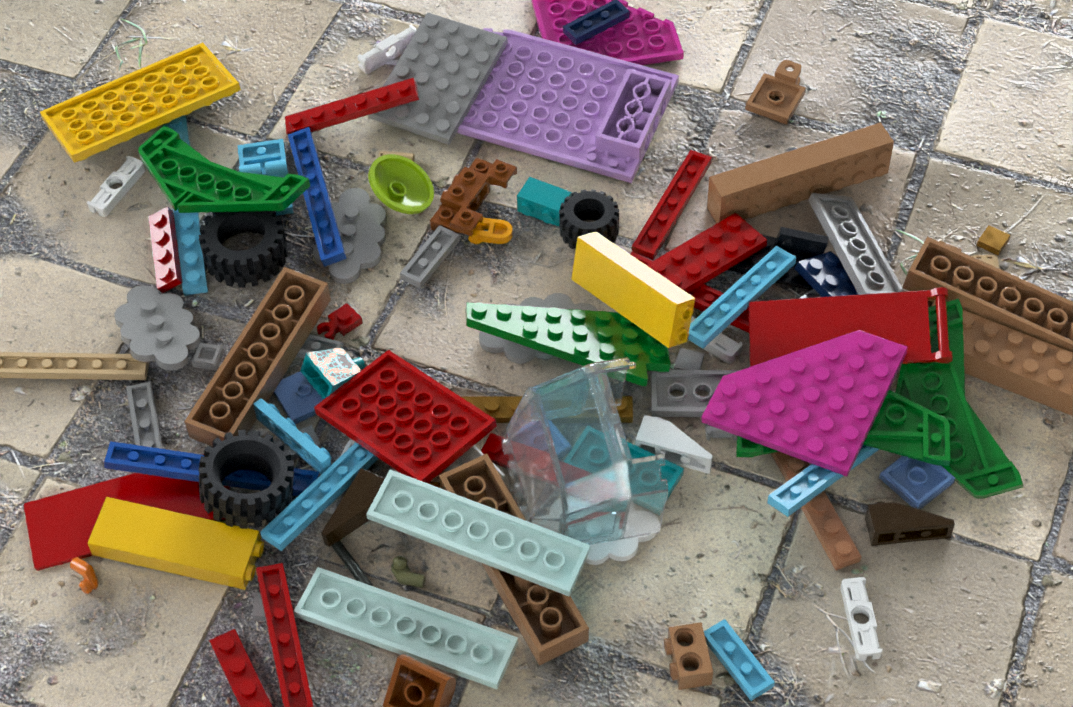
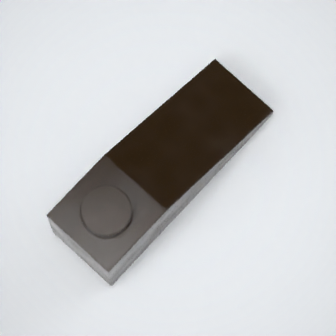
[321,468,385,547]
[865,502,955,546]

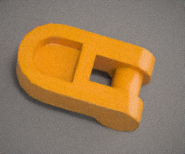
[468,217,513,244]

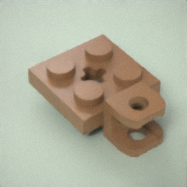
[745,60,806,125]

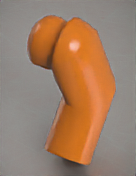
[70,557,99,594]

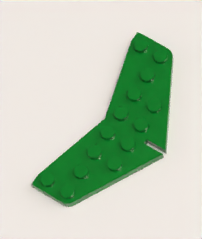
[138,126,310,213]
[895,298,1024,499]
[736,390,950,466]

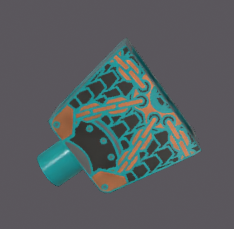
[300,348,365,400]

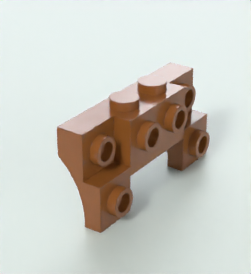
[430,158,517,237]

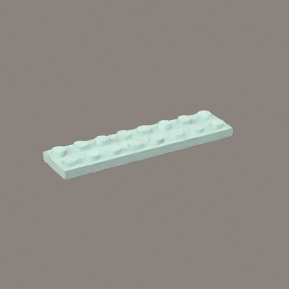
[367,469,591,596]
[294,567,519,689]

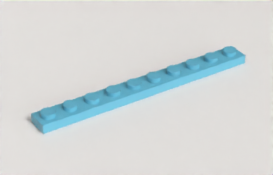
[164,115,208,296]

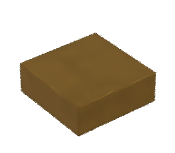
[976,225,1010,256]

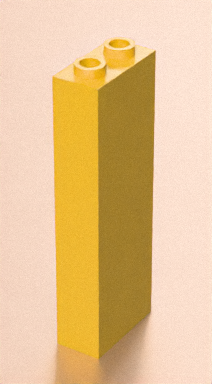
[571,232,695,348]
[88,497,264,590]

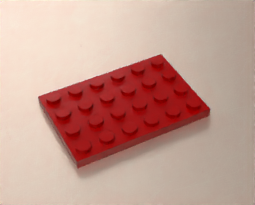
[314,350,497,483]

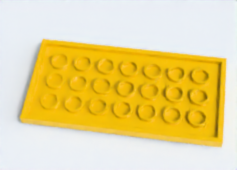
[40,42,241,163]

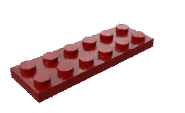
[647,213,767,293]

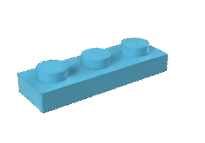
[704,619,775,701]

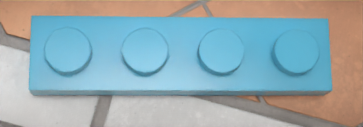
[253,398,332,474]

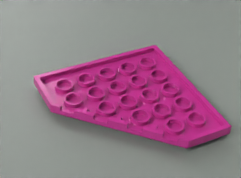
[531,0,684,65]
[701,330,908,477]

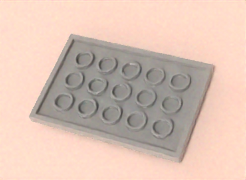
[368,12,508,145]

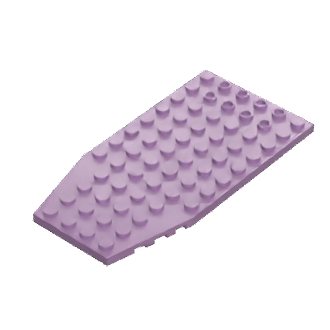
[457,28,679,183]

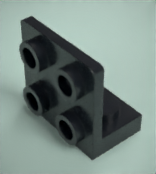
[773,227,828,290]

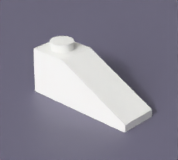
[635,415,713,474]

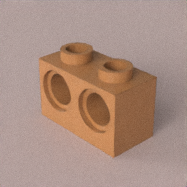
[664,622,713,690]

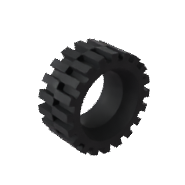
[199,211,288,288]
[199,430,294,529]

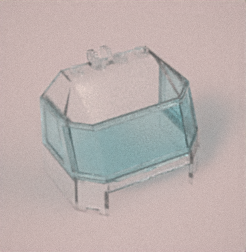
[502,357,668,545]

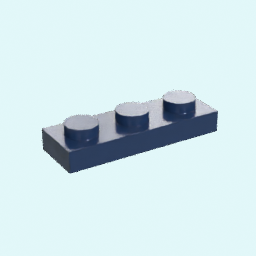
[563,0,630,45]

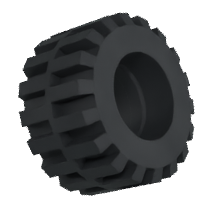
[559,189,619,249]

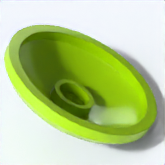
[368,154,434,214]

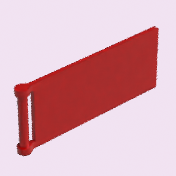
[749,287,953,367]
[23,454,231,571]

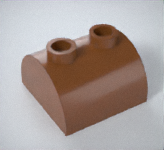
[383,654,456,707]

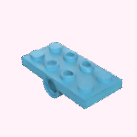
[237,139,294,216]

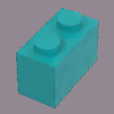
[517,177,572,227]

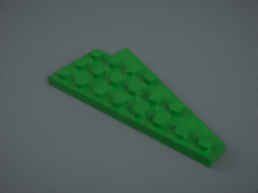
[465,302,671,386]

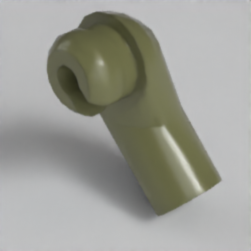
[391,556,426,588]

